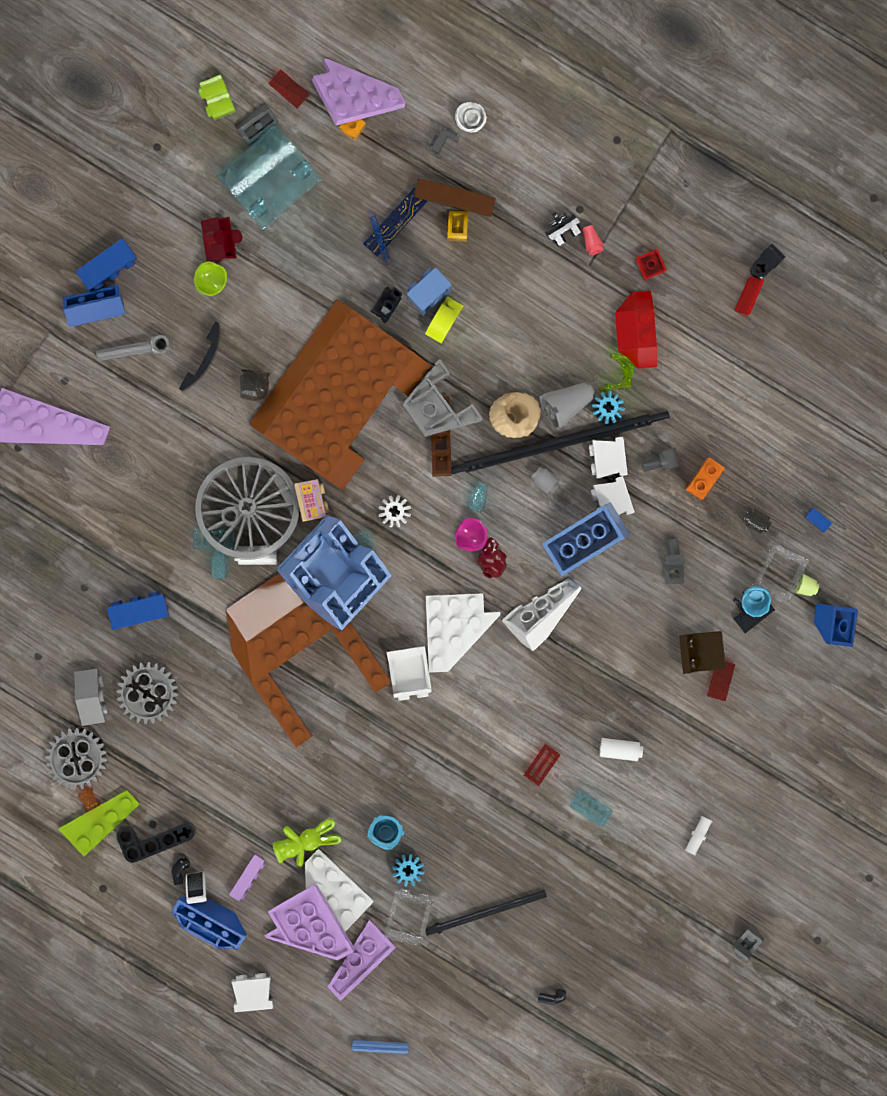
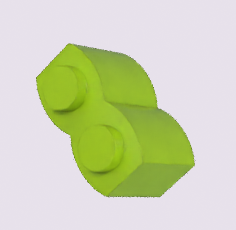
[198,74,236,120]

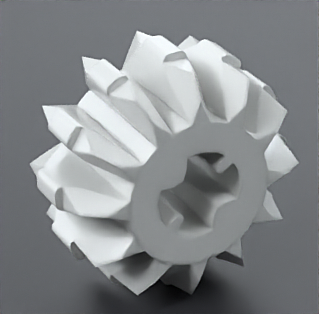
[379,495,411,527]

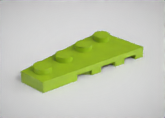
[58,790,141,857]

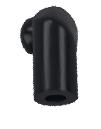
[172,858,190,885]
[538,989,566,1005]

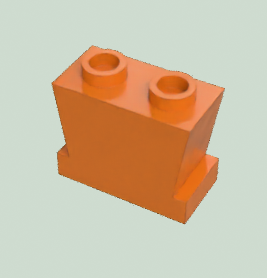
[685,457,725,500]

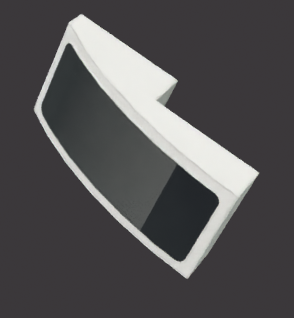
[185,871,207,904]

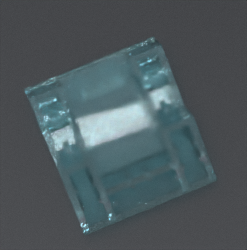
[216,126,322,230]

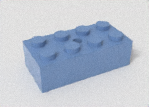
[407,267,452,316]
[542,502,630,576]

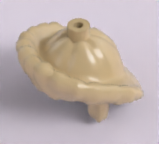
[489,392,541,438]

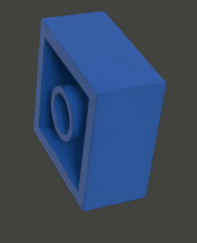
[804,508,832,533]

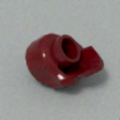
[477,537,507,578]

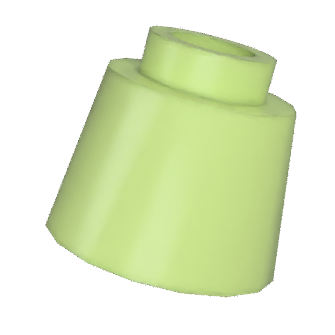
[795,573,819,596]

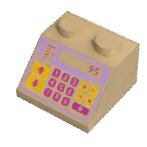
[294,479,329,522]

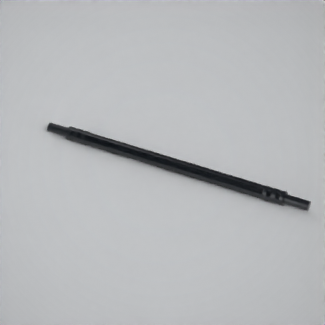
[451,411,670,475]

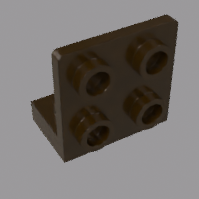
[679,631,726,674]

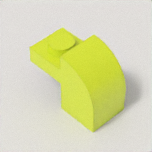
[425,296,464,344]

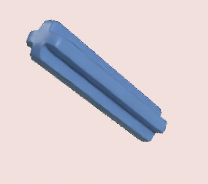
[352,1040,409,1054]

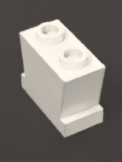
[589,437,628,479]
[591,476,635,515]
[232,973,274,1012]

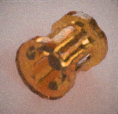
[77,788,101,813]

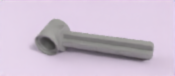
[96,335,172,361]

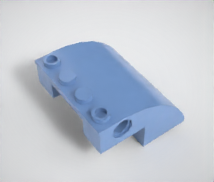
[277,515,392,630]

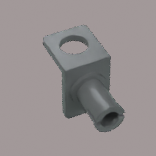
[664,539,684,584]

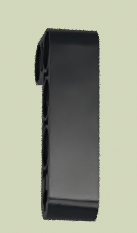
[117,822,196,863]

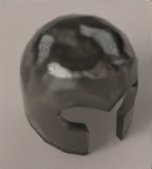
[240,369,270,401]

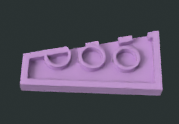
[328,920,396,1001]

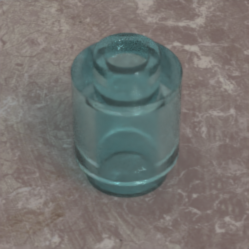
[210,551,229,578]

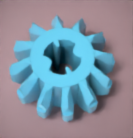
[592,391,625,424]
[392,854,424,886]

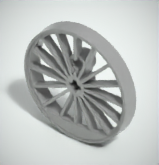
[195,457,299,560]

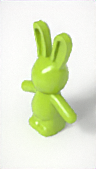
[272,818,341,867]

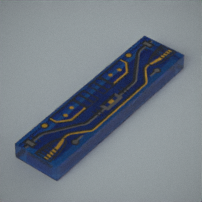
[363,187,428,257]

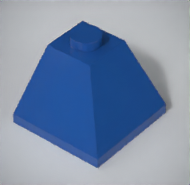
[814,603,858,647]

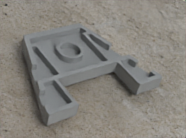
[403,359,482,437]

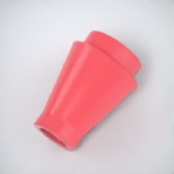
[582,225,604,255]

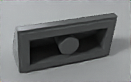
[235,103,279,144]

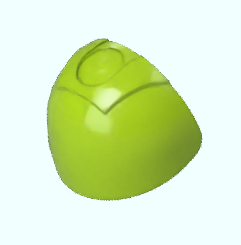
[194,261,227,296]

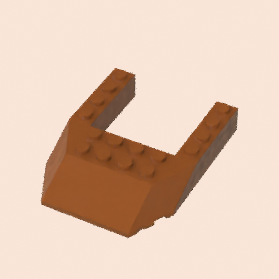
[226,573,392,748]

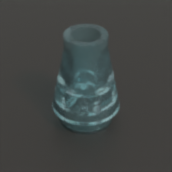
[467,482,488,512]

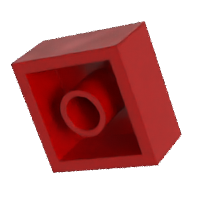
[635,249,667,281]

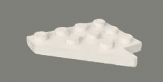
[426,593,500,673]
[305,848,374,932]

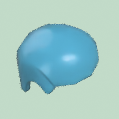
[742,586,771,617]

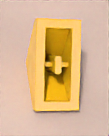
[447,211,468,242]

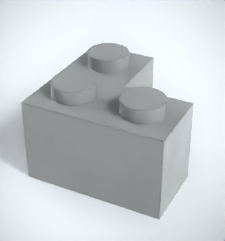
[74,669,108,726]

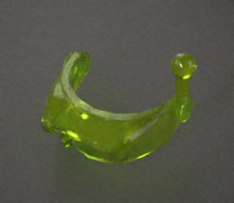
[599,353,635,393]

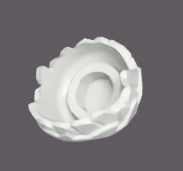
[455,102,487,133]

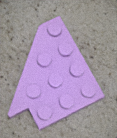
[312,58,406,125]
[264,883,355,960]

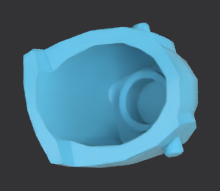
[367,815,405,850]

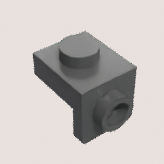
[430,128,459,155]
[732,926,764,961]

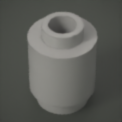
[531,467,560,494]

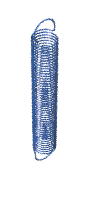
[368,211,391,265]

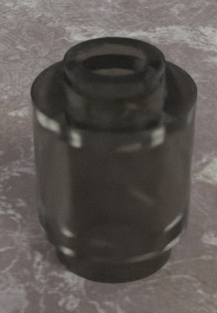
[742,508,772,534]

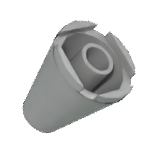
[539,383,595,429]

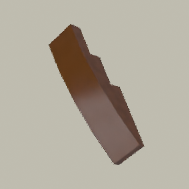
[414,178,496,217]
[431,396,451,477]

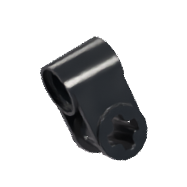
[750,244,786,279]

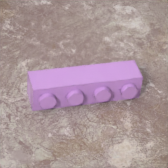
[229,853,266,901]

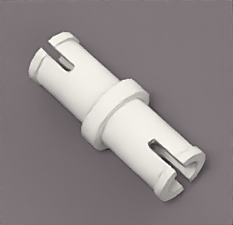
[685,816,713,856]

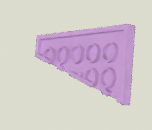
[0,388,111,445]

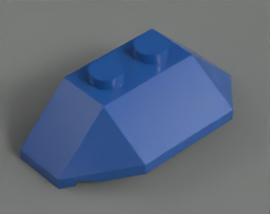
[171,897,247,950]

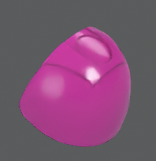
[455,518,488,552]

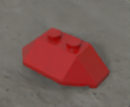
[615,291,657,369]

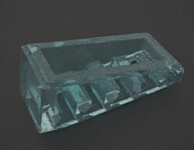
[193,530,234,549]
[570,790,613,827]

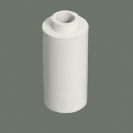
[234,545,277,565]
[599,738,643,761]

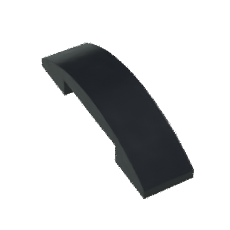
[179,321,220,392]

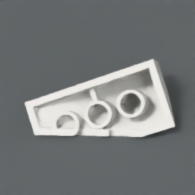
[502,578,581,651]

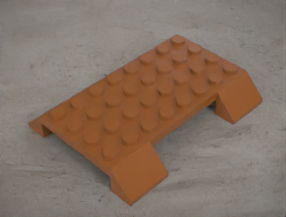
[249,299,431,491]

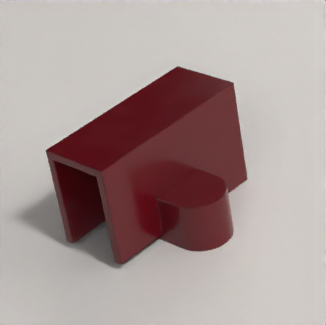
[201,217,243,263]

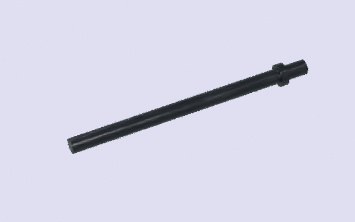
[425,890,547,936]

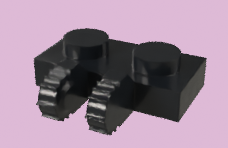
[733,590,775,634]

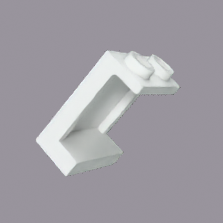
[387,646,432,701]

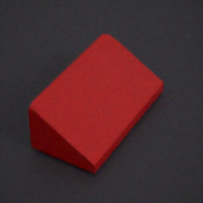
[735,277,764,317]

